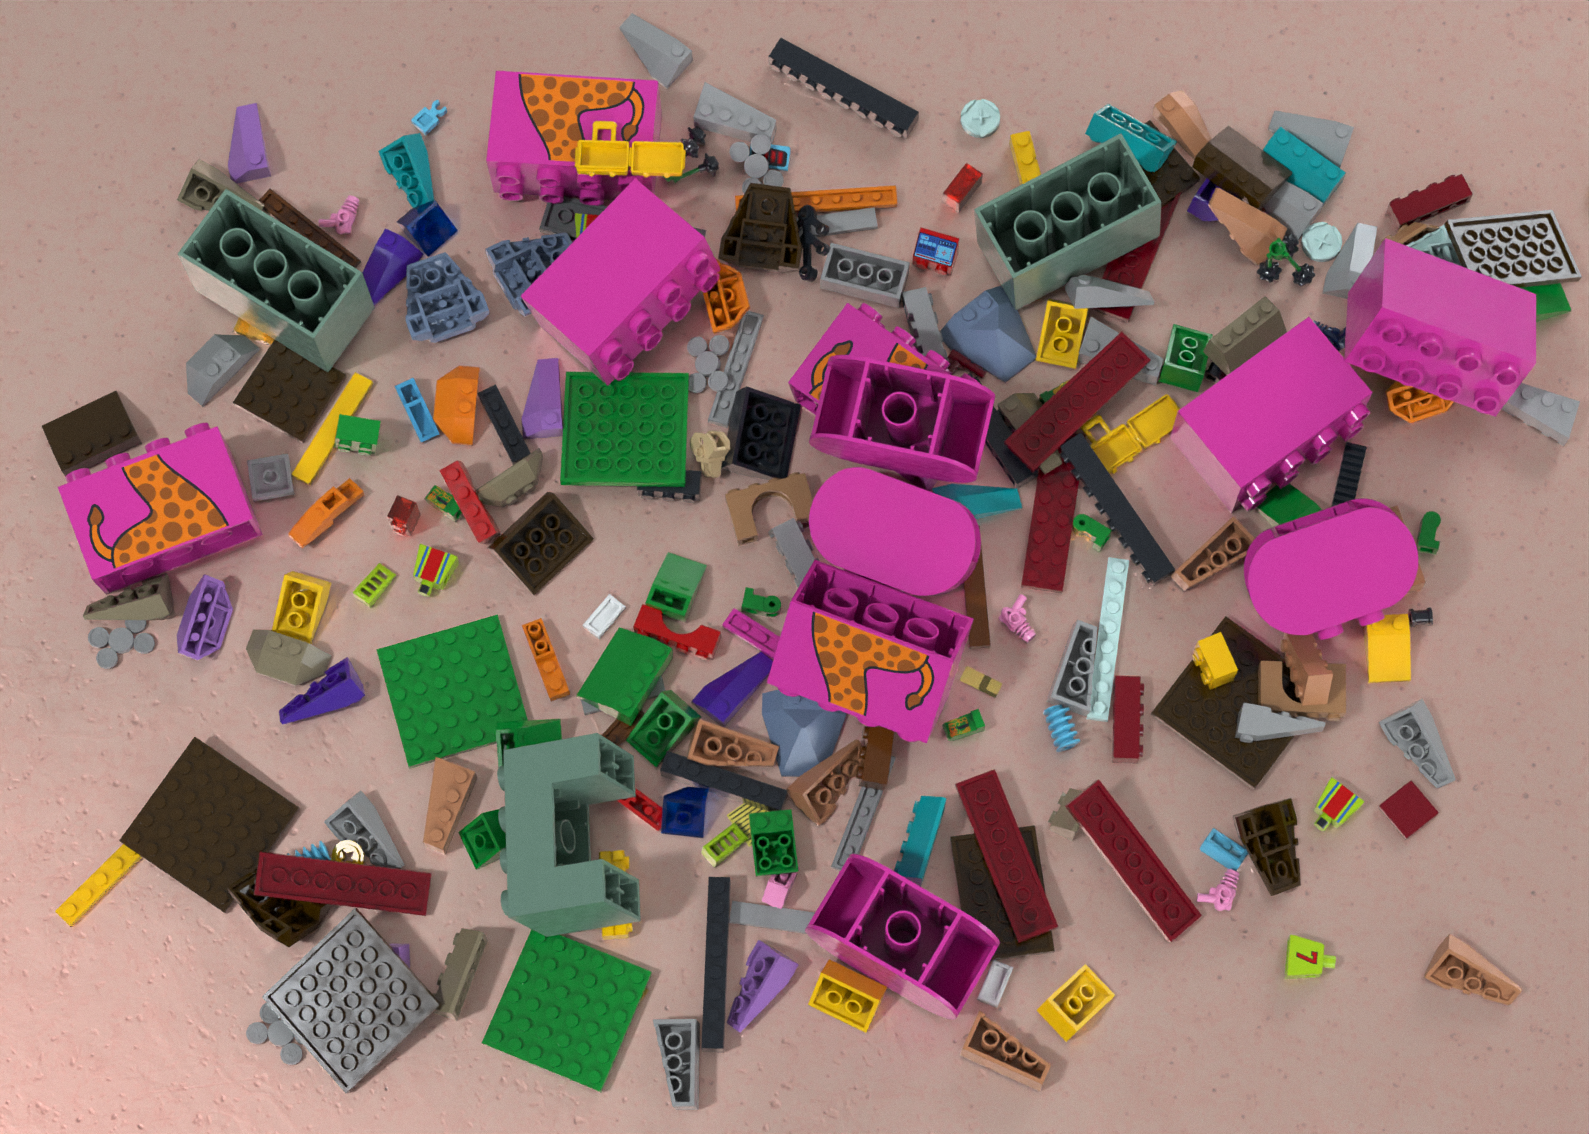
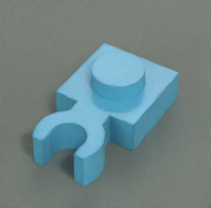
[411,100,447,136]

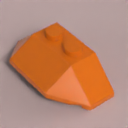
[703,258,750,334]
[433,365,480,446]
[1385,381,1454,423]

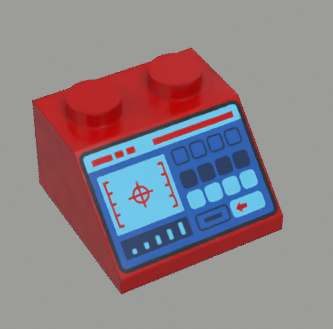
[912,227,959,275]

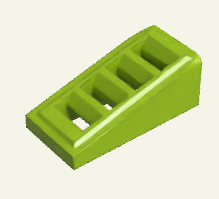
[353,563,396,608]
[701,822,748,868]

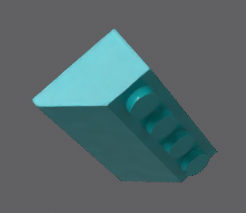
[1085,104,1177,172]
[1263,126,1346,207]
[894,796,946,887]

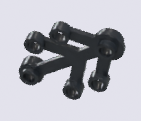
[797,205,830,282]

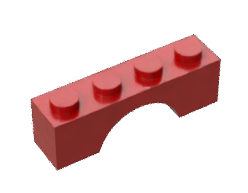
[439,460,501,544]
[633,604,721,660]

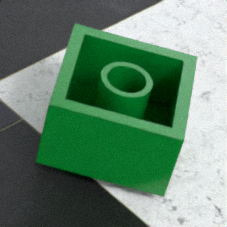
[334,414,381,456]

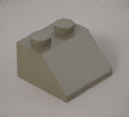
[1048,788,1082,841]

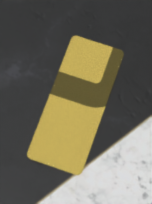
[960,666,1002,698]

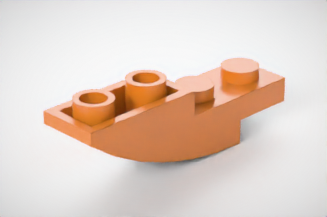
[288,478,364,549]
[522,618,570,701]

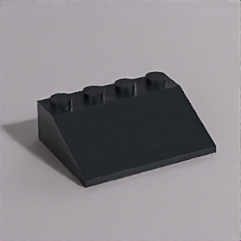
[721,386,801,480]

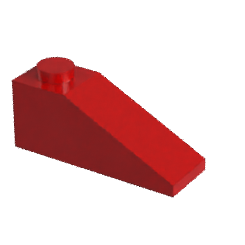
[617,788,671,831]

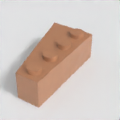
[1170,516,1255,591]
[1280,633,1333,706]
[423,757,477,855]
[960,1010,1051,1091]

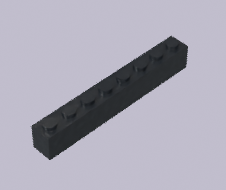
[768,38,919,139]
[1059,433,1175,585]
[701,877,731,1053]

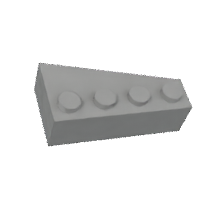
[693,82,777,144]
[902,287,948,361]
[1078,317,1164,386]
[1502,383,1580,446]
[768,518,820,587]
[1046,620,1097,717]
[653,1019,700,1110]

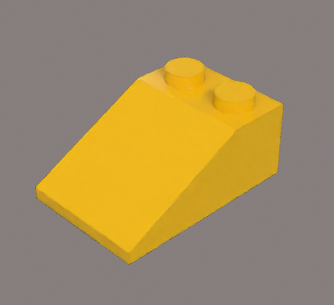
[1036,298,1089,369]
[271,571,331,644]
[1363,614,1411,683]
[1036,964,1115,1042]

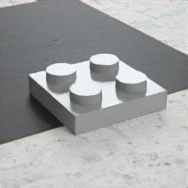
[247,453,295,502]

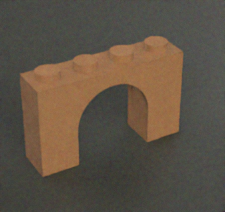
[725,472,813,546]
[1258,661,1346,721]

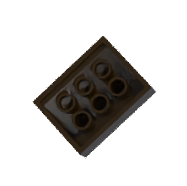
[1192,125,1293,210]
[42,391,142,476]
[488,492,594,595]

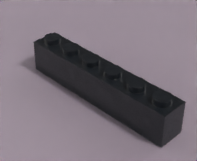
[968,373,1039,489]
[660,751,788,812]

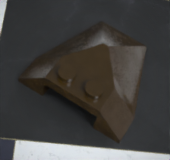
[718,183,802,272]
[1233,798,1301,896]
[227,869,332,947]

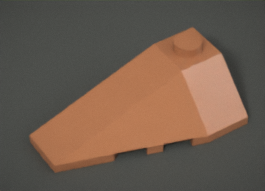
[1152,90,1212,160]
[1208,188,1287,265]
[687,719,779,767]
[786,739,862,826]
[1424,934,1522,1005]

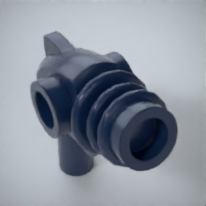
[1313,320,1346,351]

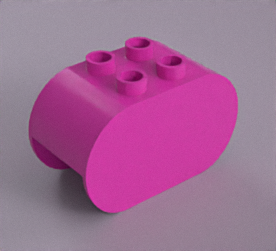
[809,355,995,483]
[809,467,981,596]
[1244,498,1418,640]
[805,854,1000,1020]

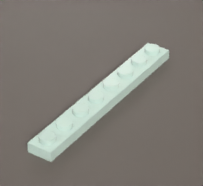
[1086,557,1129,722]

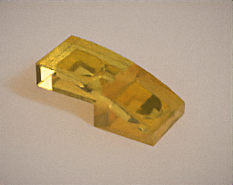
[233,318,274,346]

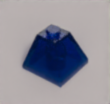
[396,200,458,257]
[661,786,709,838]

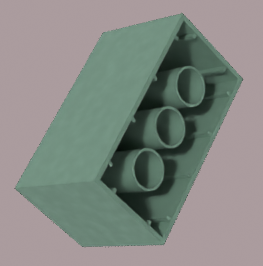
[974,134,1161,310]
[178,189,375,372]

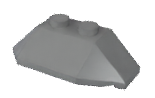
[186,334,260,407]

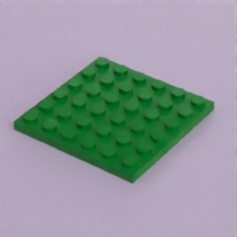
[560,372,689,487]
[376,614,528,769]
[482,929,652,1093]

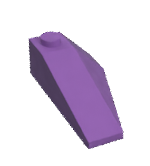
[228,103,271,184]
[521,358,563,440]
[727,940,799,1032]

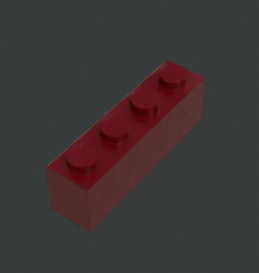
[1386,174,1473,232]
[1112,676,1144,764]

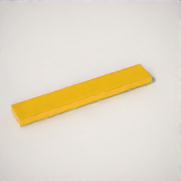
[291,372,373,486]

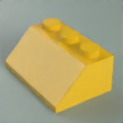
[808,959,887,1033]

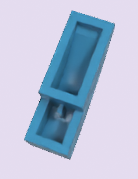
[394,378,439,442]

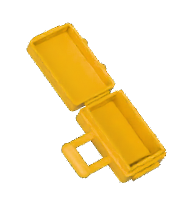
[575,121,686,178]
[1081,394,1180,474]

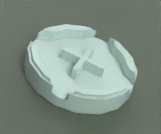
[960,99,1000,138]
[1301,222,1342,262]

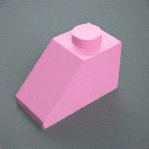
[762,867,800,909]

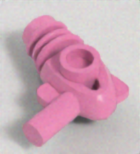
[319,195,359,234]
[999,594,1036,643]
[1197,869,1239,911]

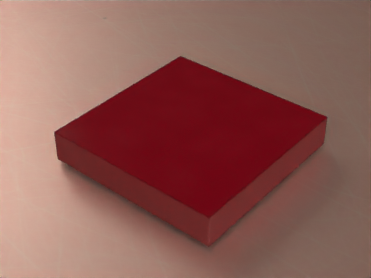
[1378,780,1439,840]

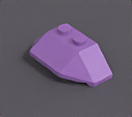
[177,574,233,660]

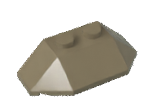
[475,448,543,507]
[246,629,332,686]

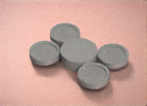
[729,134,784,194]
[687,335,730,393]
[88,620,155,669]
[246,1003,302,1065]

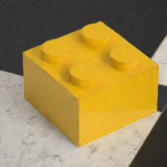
[1192,632,1238,690]

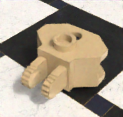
[690,430,730,478]

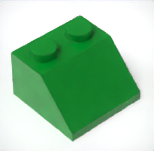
[458,809,506,870]

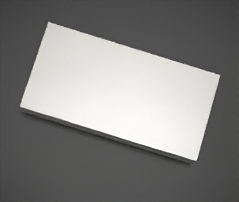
[583,594,626,639]
[977,960,1013,1008]

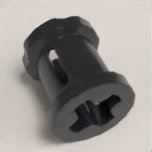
[1204,360,1223,383]
[1408,607,1433,628]

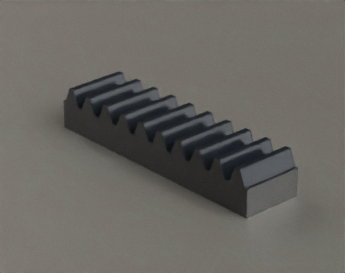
[477,384,531,465]
[1331,442,1367,507]

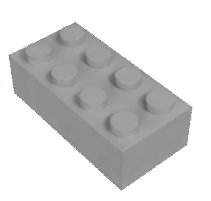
[820,243,910,308]

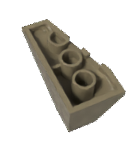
[177,159,265,211]
[997,393,1062,474]
[83,573,173,620]

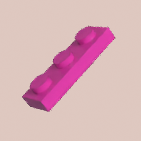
[722,608,780,659]

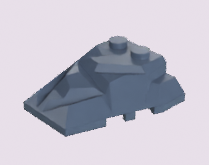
[485,233,573,317]
[405,252,490,343]

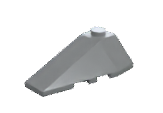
[619,13,693,89]
[1268,111,1354,168]
[1264,182,1323,240]
[1322,223,1377,299]
[1065,275,1154,309]
[1379,699,1456,788]
[1235,703,1326,743]
[324,791,405,869]

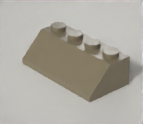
[1203,296,1287,375]
[433,928,488,1021]

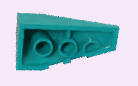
[378,133,436,218]
[932,484,1023,519]

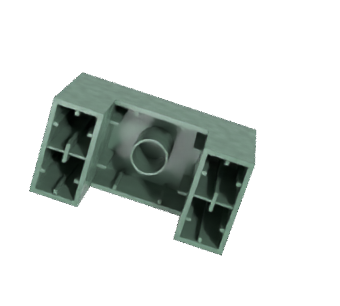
[497,733,641,937]

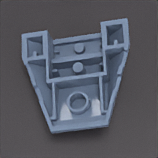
[940,286,1036,383]
[762,690,846,777]

